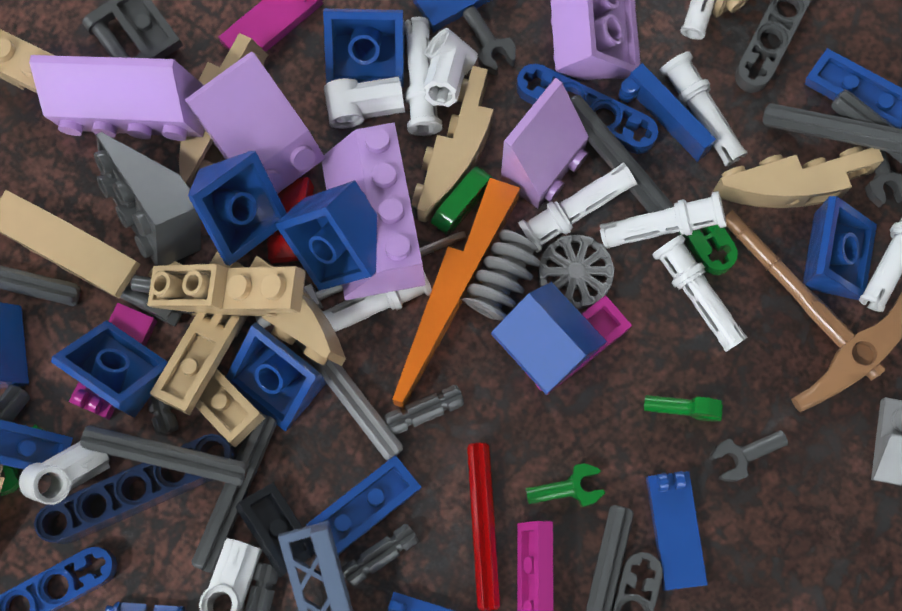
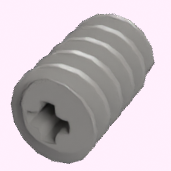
[461,229,541,321]

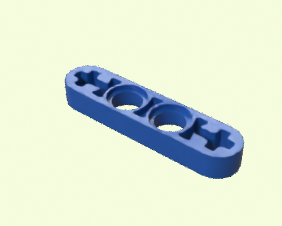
[517,63,658,154]
[0,547,118,611]

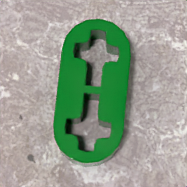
[431,166,494,236]
[679,225,738,275]

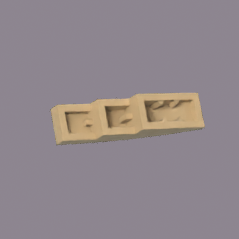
[0,190,141,299]

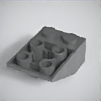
[94,132,201,266]

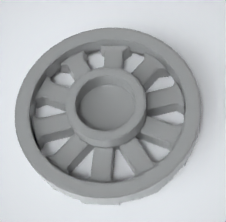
[538,235,614,310]

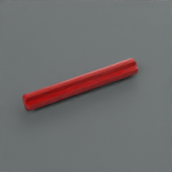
[467,442,500,611]

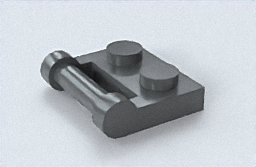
[82,0,183,59]

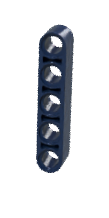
[34,434,237,544]

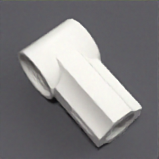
[423,28,478,107]
[324,77,405,129]
[19,441,110,505]
[199,538,262,611]

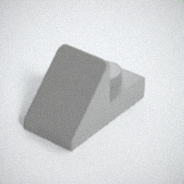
[871,397,902,486]

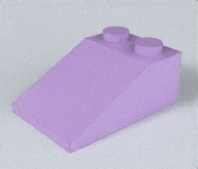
[185,51,325,194]
[500,78,589,209]

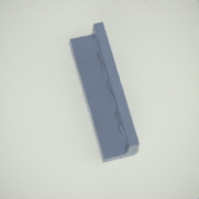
[278,520,354,611]

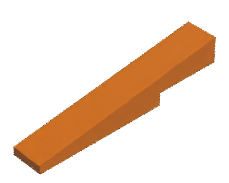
[393,178,520,408]

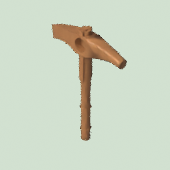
[725,210,902,412]

